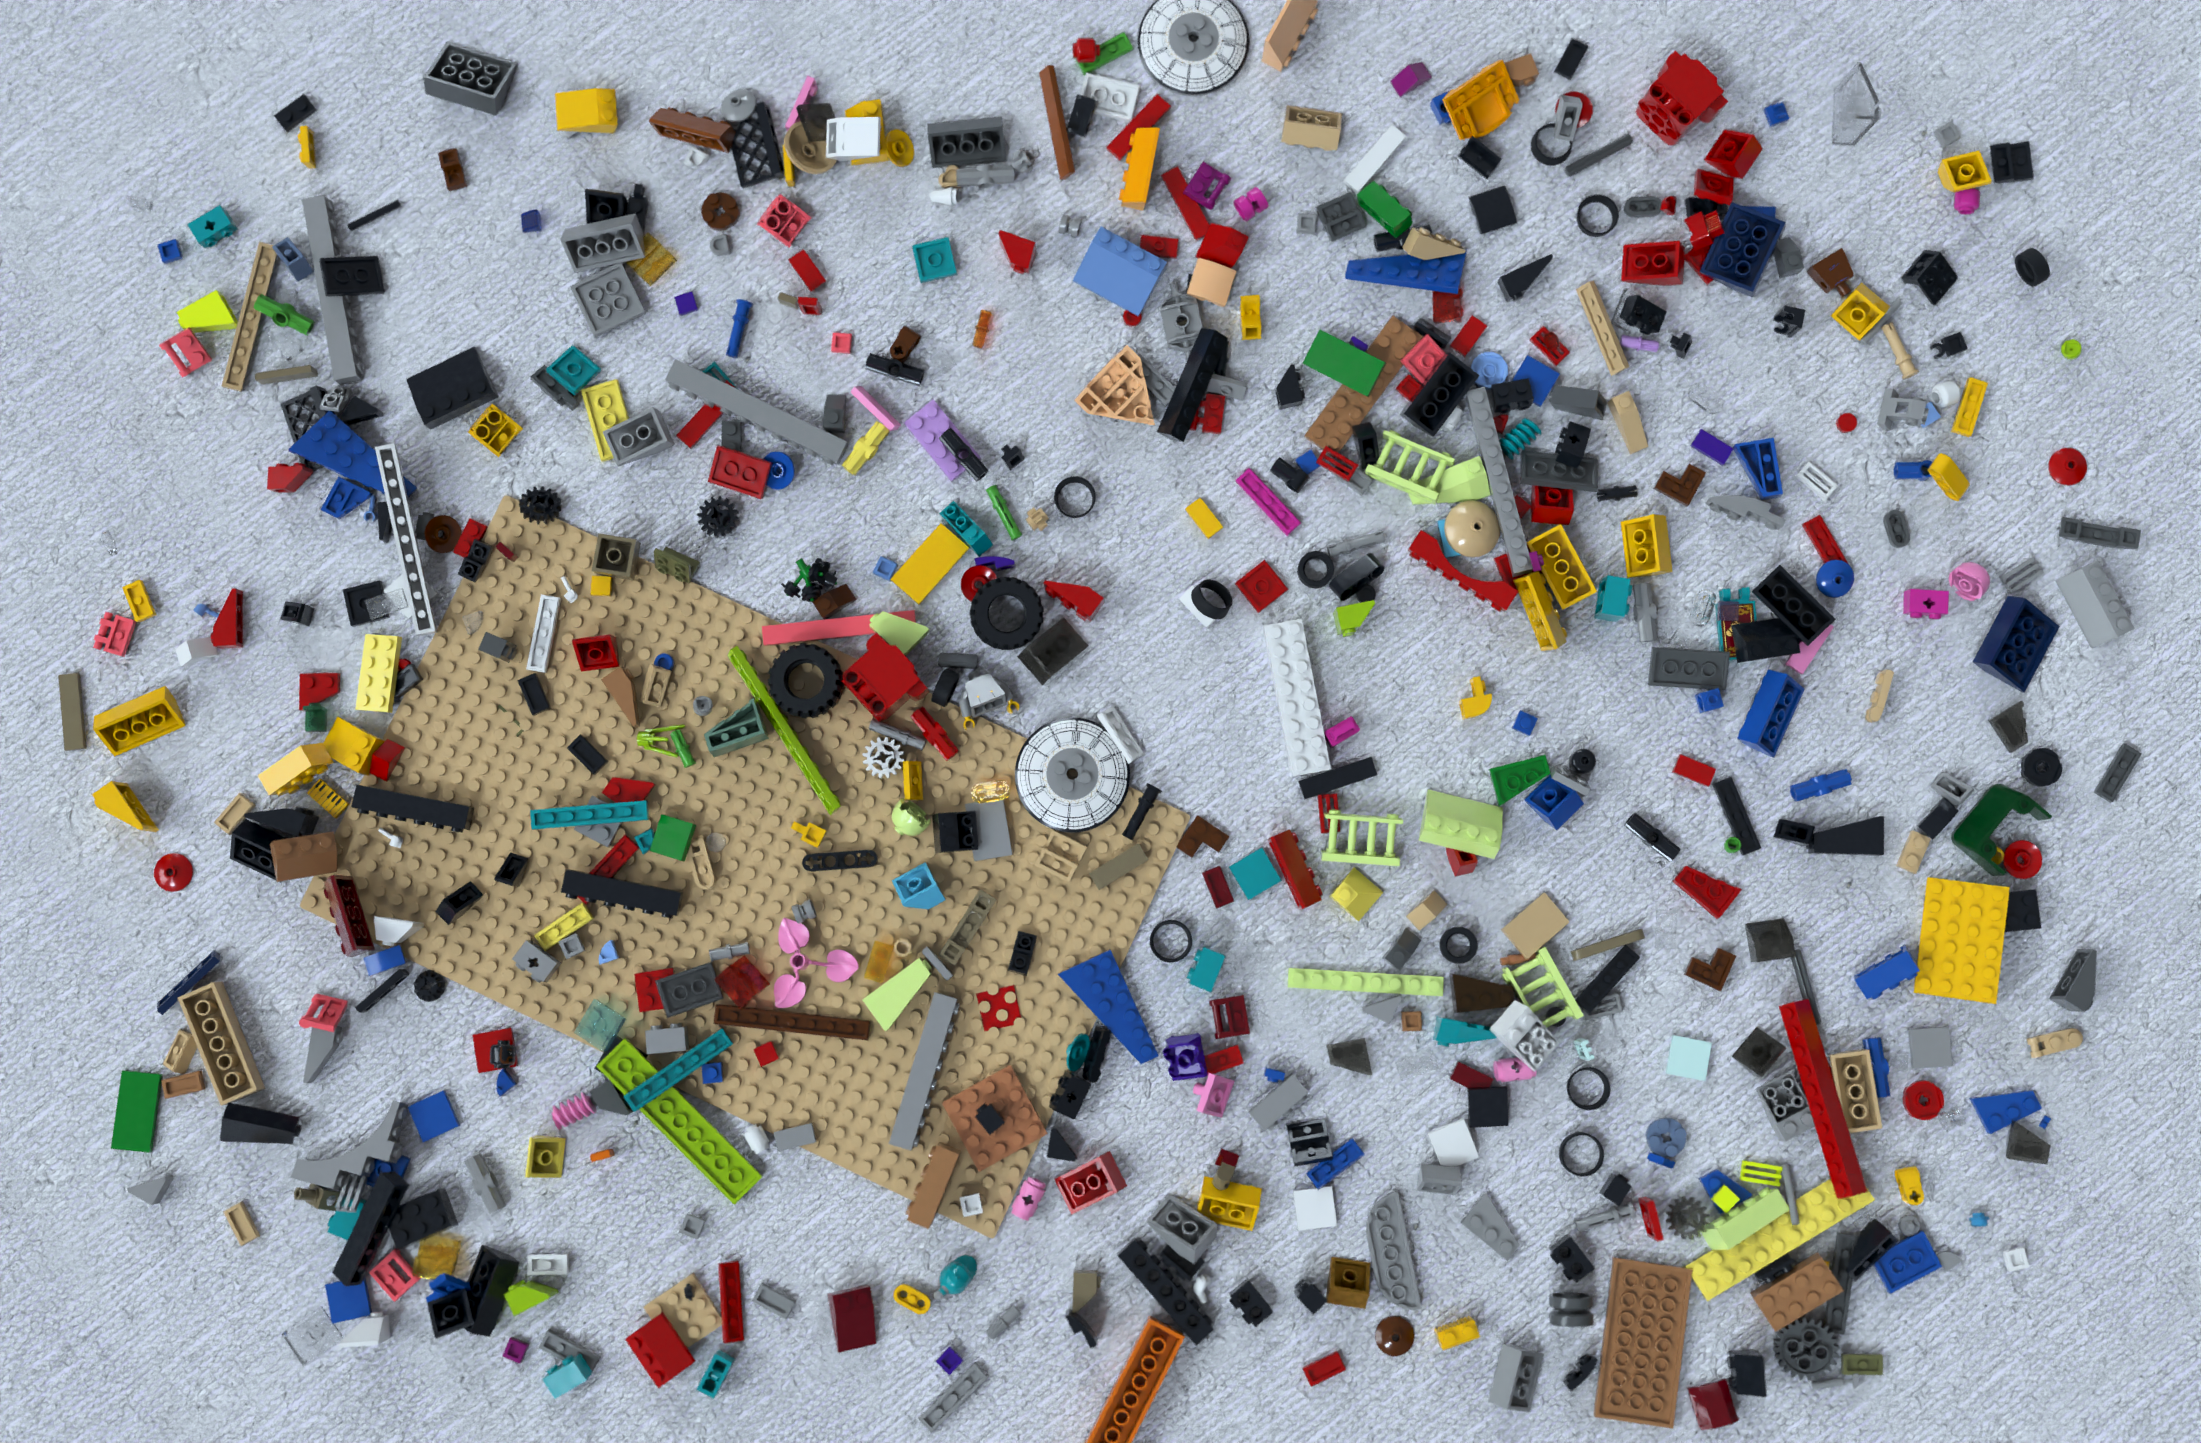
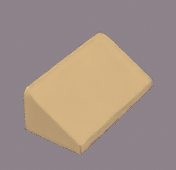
[639,664,671,707]
[163,1029,197,1074]

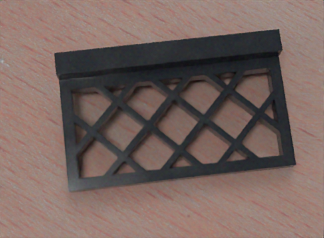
[724,101,785,188]
[280,385,334,472]

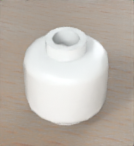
[1930,381,1961,408]

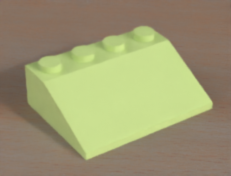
[1419,789,1503,859]

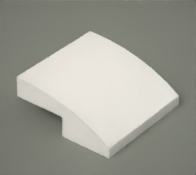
[1427,1118,1479,1167]

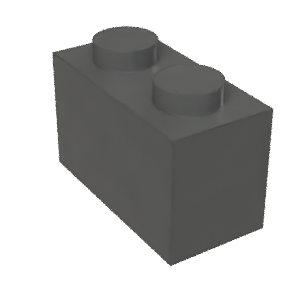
[478,632,517,663]

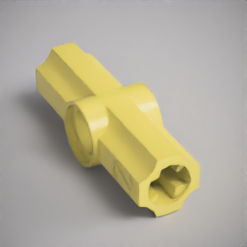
[842,421,890,476]

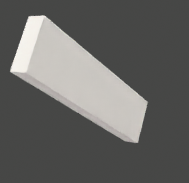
[1344,125,1406,194]
[526,594,561,673]

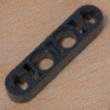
[802,850,878,872]

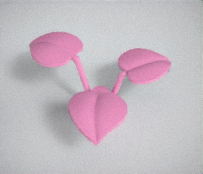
[774,918,859,1008]

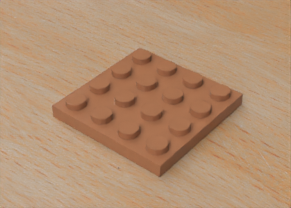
[942,1064,1048,1172]

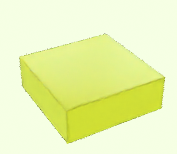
[1711,1185,1740,1213]

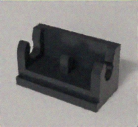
[1066,94,1097,138]
[1458,136,1502,180]
[1773,306,1805,338]

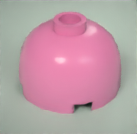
[1949,562,1990,601]

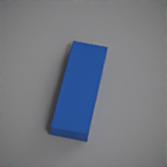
[1306,1138,1365,1190]

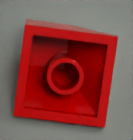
[1195,223,1249,269]
[998,230,1037,274]

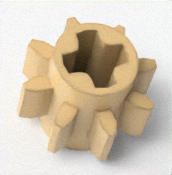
[1025,507,1049,531]

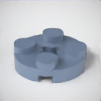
[1645,1117,1686,1157]

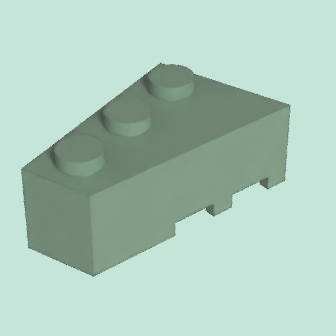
[704,698,769,757]

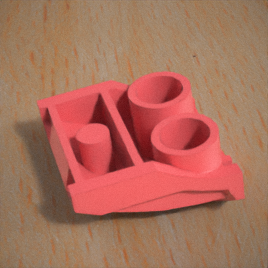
[757,194,811,248]

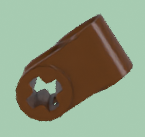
[890,326,921,363]

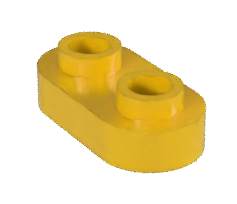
[893,1284,931,1314]

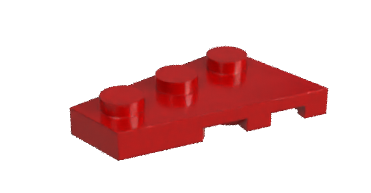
[1672,866,1742,919]

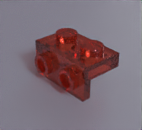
[1432,286,1463,324]

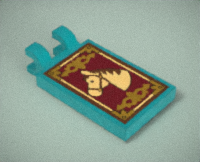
[1715,587,1757,660]

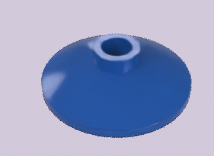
[763,451,795,490]
[1816,560,1854,598]

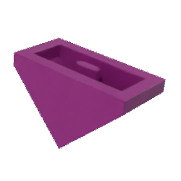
[1390,62,1432,97]

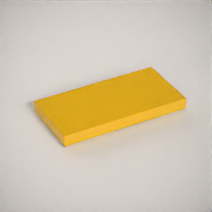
[890,523,970,605]

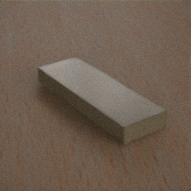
[255,365,318,385]
[1089,843,1148,890]

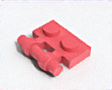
[93,611,137,657]

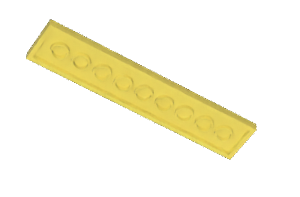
[1685,1179,1875,1302]

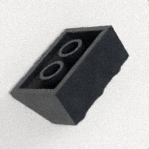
[1731,618,1800,663]
[230,819,288,883]

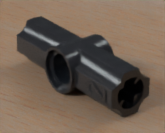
[1373,224,1432,252]
[865,353,924,386]
[939,428,989,482]
[1624,813,1681,862]

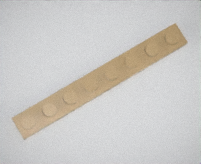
[222,241,277,392]

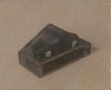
[1988,701,2028,753]
[1326,1038,1372,1076]
[2006,1120,2051,1165]

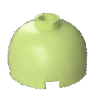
[892,798,931,836]

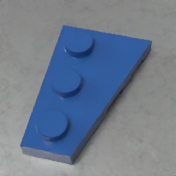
[1969,1090,2042,1134]

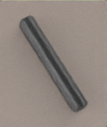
[1564,134,1633,177]
[1790,949,1821,1025]

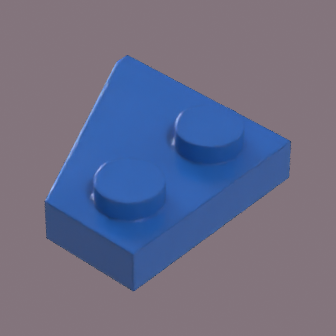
[321,476,373,520]
[1699,1169,1753,1214]

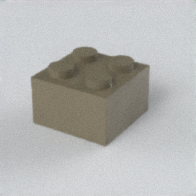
[592,533,641,580]

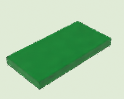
[1302,329,1386,397]
[111,1070,163,1153]

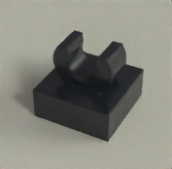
[1669,333,1692,359]
[1001,445,1025,470]

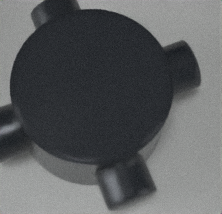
[684,1283,695,1301]

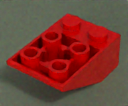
[1044,580,1104,622]

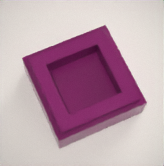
[503,1337,529,1364]

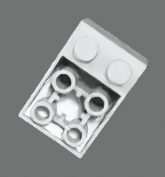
[826,117,881,161]
[1490,1000,1559,1072]

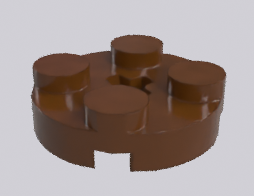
[701,192,740,231]

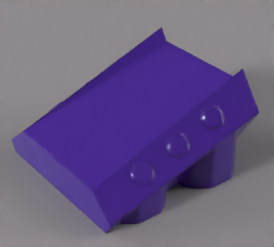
[1163,1033,1208,1081]

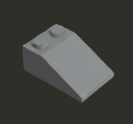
[603,407,675,466]
[1146,1194,1217,1264]

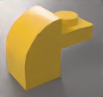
[1240,295,1261,340]
[1459,676,1492,720]

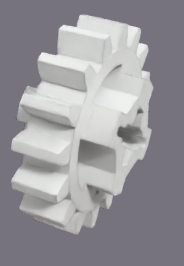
[863,737,905,779]

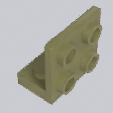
[654,547,700,583]

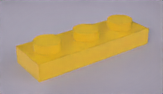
[1951,377,1988,438]

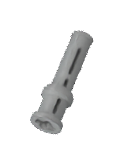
[1575,1201,1636,1232]

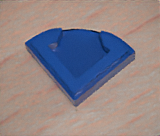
[496,1069,517,1096]
[1647,1152,1676,1169]

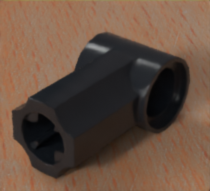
[1270,457,1310,493]

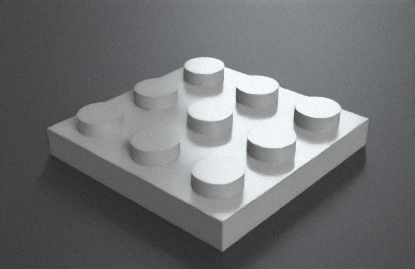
[570,262,646,338]

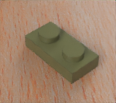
[1841,1353,1883,1375]

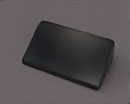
[1413,318,1451,349]

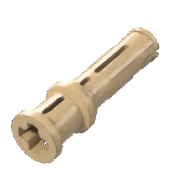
[1881,322,1919,380]

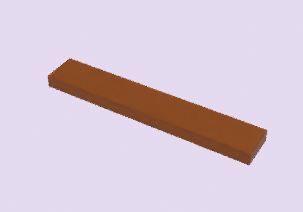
[1039,65,1075,180]

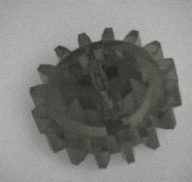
[1666,1197,1710,1240]

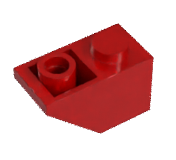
[267,463,313,493]

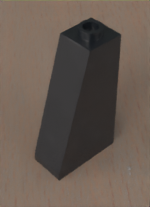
[1806,816,1884,856]
[220,1102,302,1144]

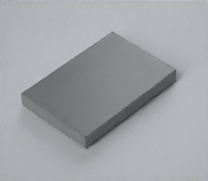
[965,798,1013,861]

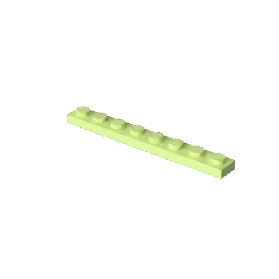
[1287,968,1444,996]

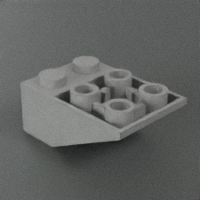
[1756,1071,1815,1142]

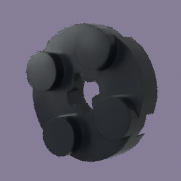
[2020,748,2062,787]

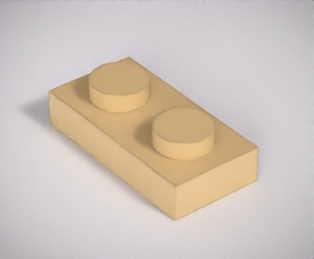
[1896,831,1931,874]

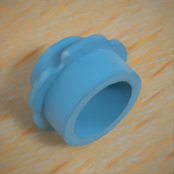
[1969,1213,1989,1227]

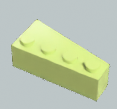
[1699,1187,1790,1250]

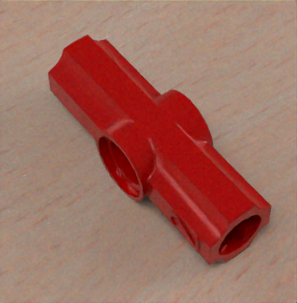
[910,706,959,761]

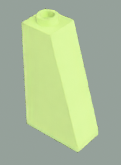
[863,958,932,1031]

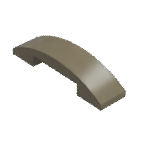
[939,889,996,965]

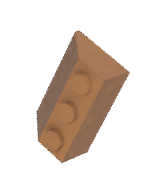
[270,831,337,882]

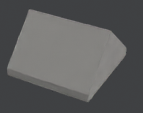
[1416,1163,1462,1195]

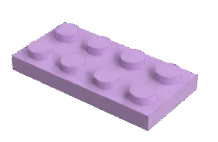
[904,400,981,482]

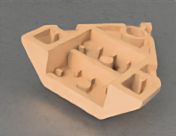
[1074,345,1155,426]

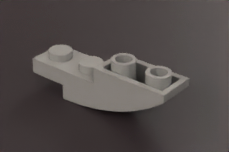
[1706,495,1786,530]

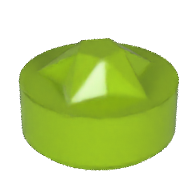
[2061,339,2082,360]

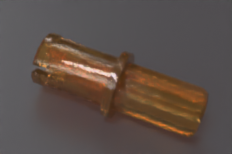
[972,310,992,348]

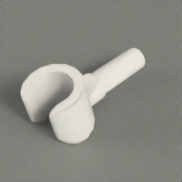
[561,576,578,603]
[378,828,403,848]

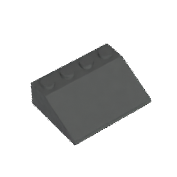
[423,41,518,116]

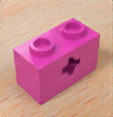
[1903,589,1949,619]

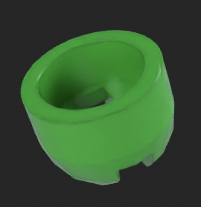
[1724,837,1741,853]

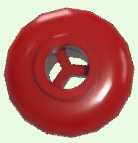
[1073,38,1100,63]

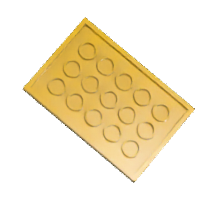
[1914,877,2010,1004]

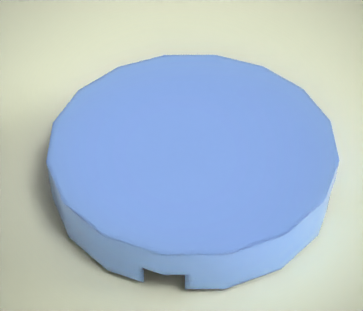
[1470,352,1508,390]

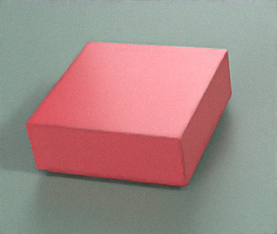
[831,332,852,354]

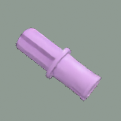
[1620,334,1659,352]

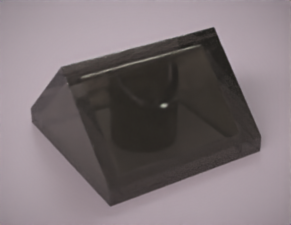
[1732,1027,1786,1078]

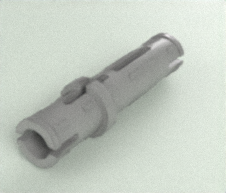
[1327,530,1385,558]
[869,718,927,751]

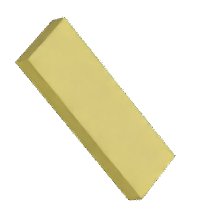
[534,902,594,951]

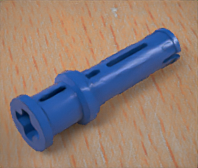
[726,299,753,358]

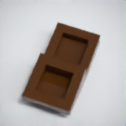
[438,148,467,192]

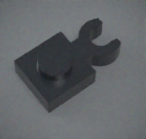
[1930,332,1968,359]

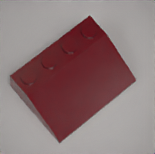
[324,875,375,957]

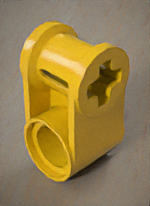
[1895,1166,1924,1205]

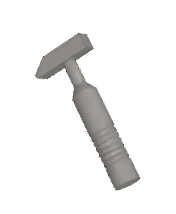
[1811,1373,1859,1389]

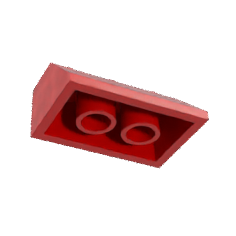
[625,1312,696,1388]

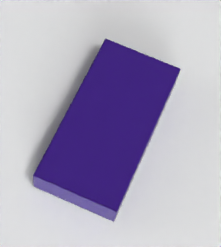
[1690,429,1734,466]

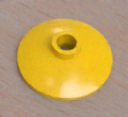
[885,129,914,167]

